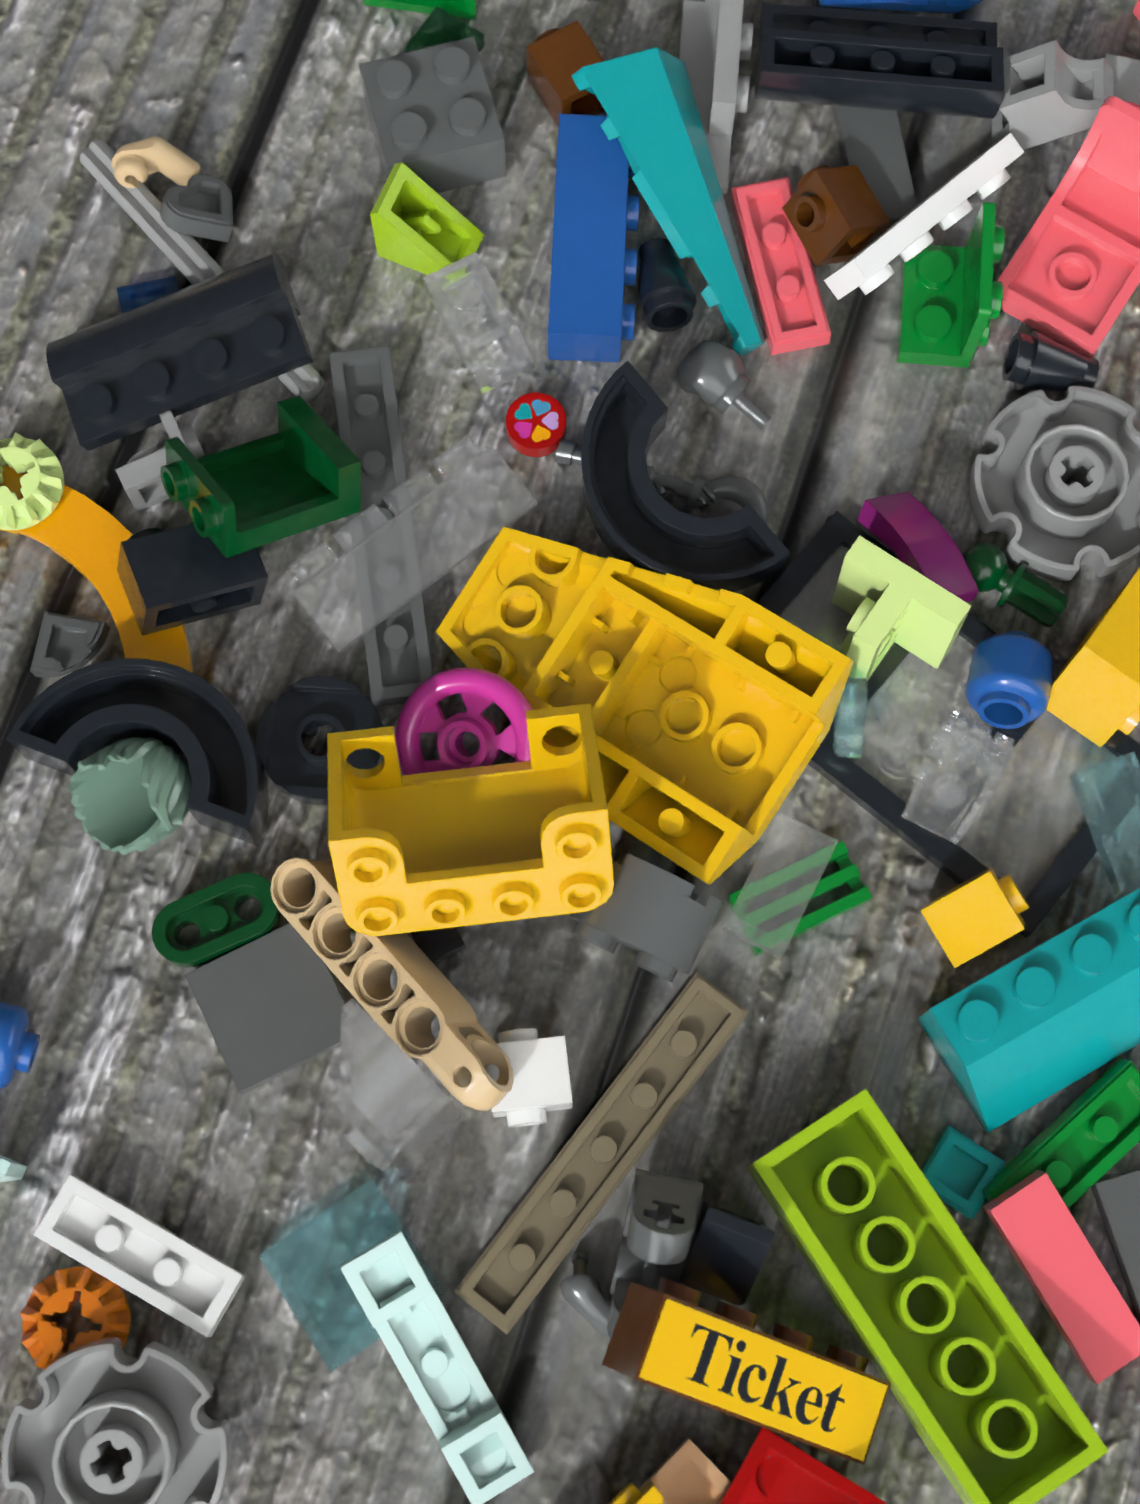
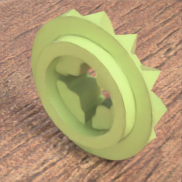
[0,432,64,530]

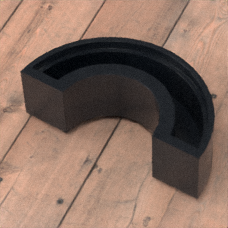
[581,360,790,592]
[6,658,269,847]

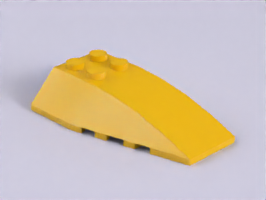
[435,526,854,885]

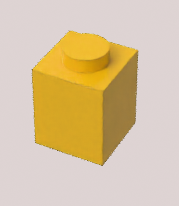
[920,867,1029,968]

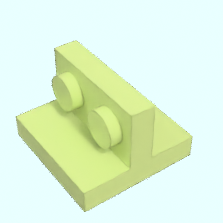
[832,535,971,691]

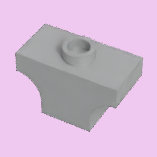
[992,40,1113,150]

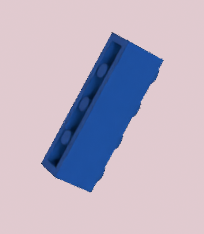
[548,114,639,363]

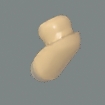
[111,136,200,189]

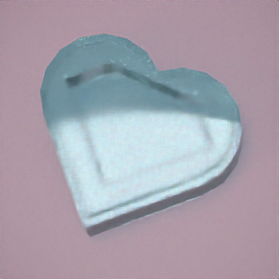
[833,677,867,758]

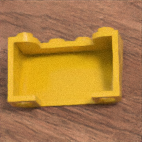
[327,703,614,936]

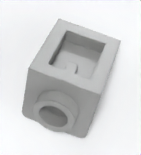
[115,410,205,513]

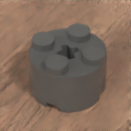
[570,847,723,982]

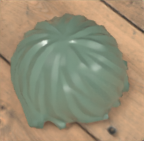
[68,737,192,856]

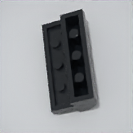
[755,3,1004,119]
[46,252,314,451]

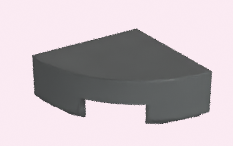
[30,612,110,678]

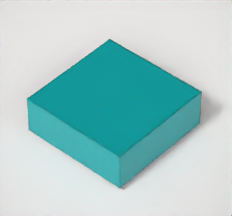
[920,1126,1006,1220]

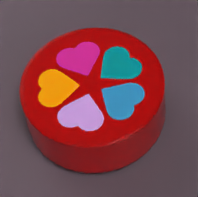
[506,392,566,457]

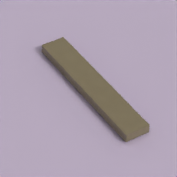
[454,972,749,1334]

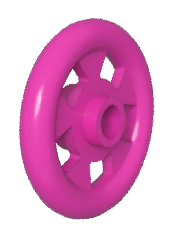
[395,667,533,775]

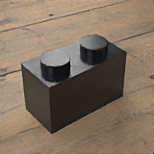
[117,521,268,636]

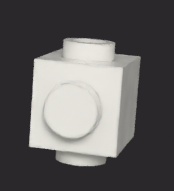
[486,1028,573,1127]

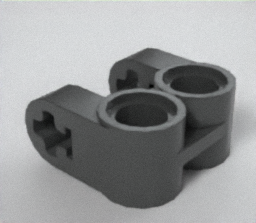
[607,1168,703,1338]

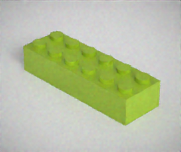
[746,1089,1109,1504]

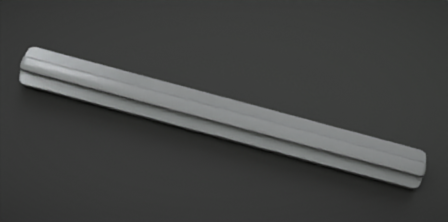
[80,139,325,403]

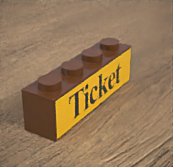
[601,1277,891,1465]

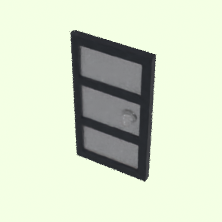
[757,511,1140,938]

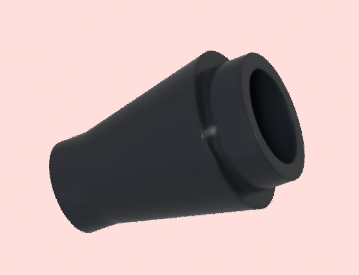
[637,238,697,332]
[1002,330,1099,392]

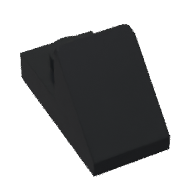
[680,1201,775,1306]

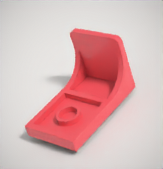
[997,96,1140,358]

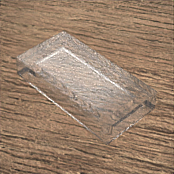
[722,813,838,959]

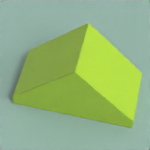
[370,162,485,285]

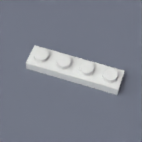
[824,133,1024,300]

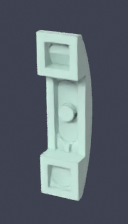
[340,1230,534,1504]

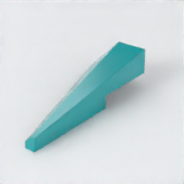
[571,47,765,355]

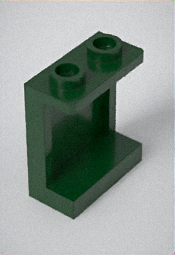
[160,395,361,558]

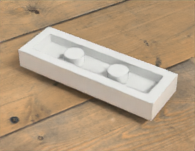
[34,1175,246,1337]

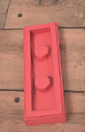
[730,177,831,356]
[983,1170,1140,1385]

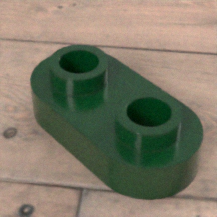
[152,873,281,968]

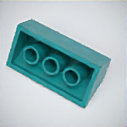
[917,888,1140,1133]

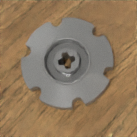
[969,386,1140,581]
[1,1338,231,1504]

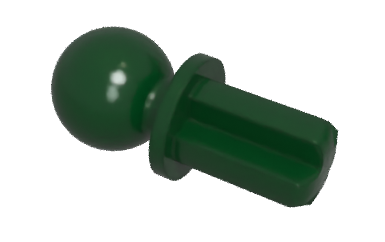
[962,542,1068,627]

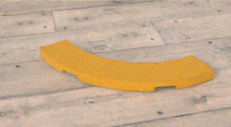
[0,465,193,673]

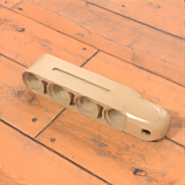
[270,858,514,1111]

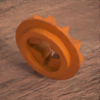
[20,1267,131,1370]

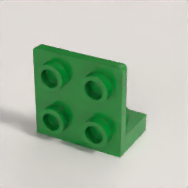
[896,202,1005,368]

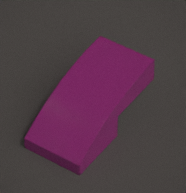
[857,491,978,602]

